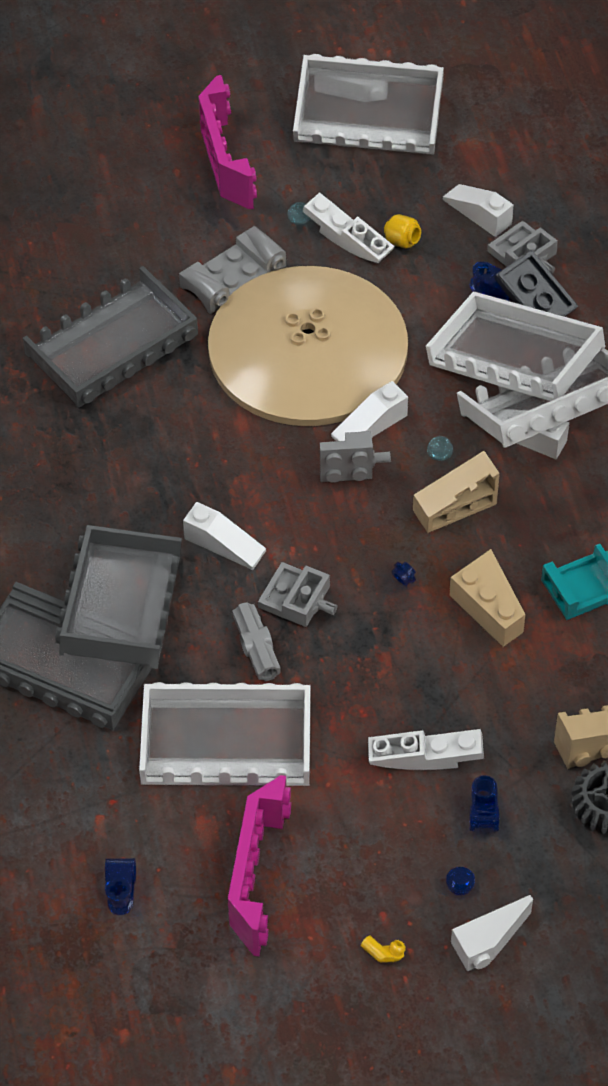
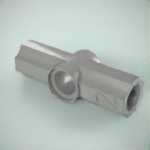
[232,602,281,681]

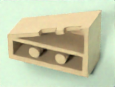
[413,451,499,533]
[450,549,525,647]
[554,705,608,769]

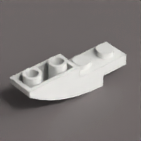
[303,192,394,263]
[368,729,484,770]

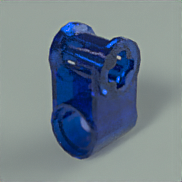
[470,262,510,301]
[469,775,499,832]
[105,858,136,915]

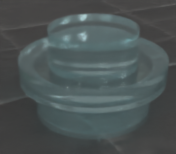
[288,202,311,225]
[427,436,453,461]

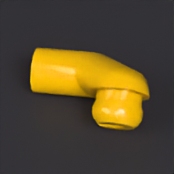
[361,935,406,963]

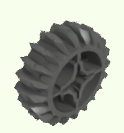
[571,760,608,835]

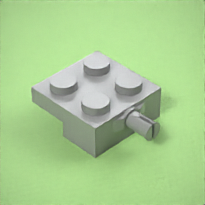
[487,220,558,274]
[320,431,391,482]
[258,562,338,627]

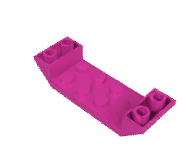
[199,75,257,209]
[228,775,292,956]

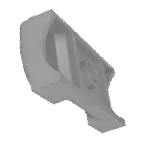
[179,226,286,314]

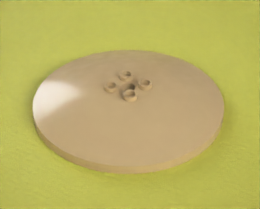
[208,266,408,426]

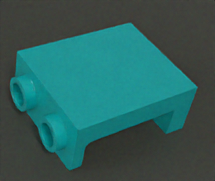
[541,543,608,620]

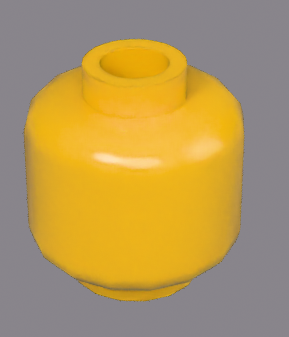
[384,214,421,249]

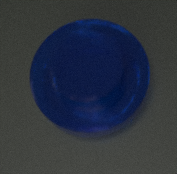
[391,562,416,586]
[446,867,475,895]

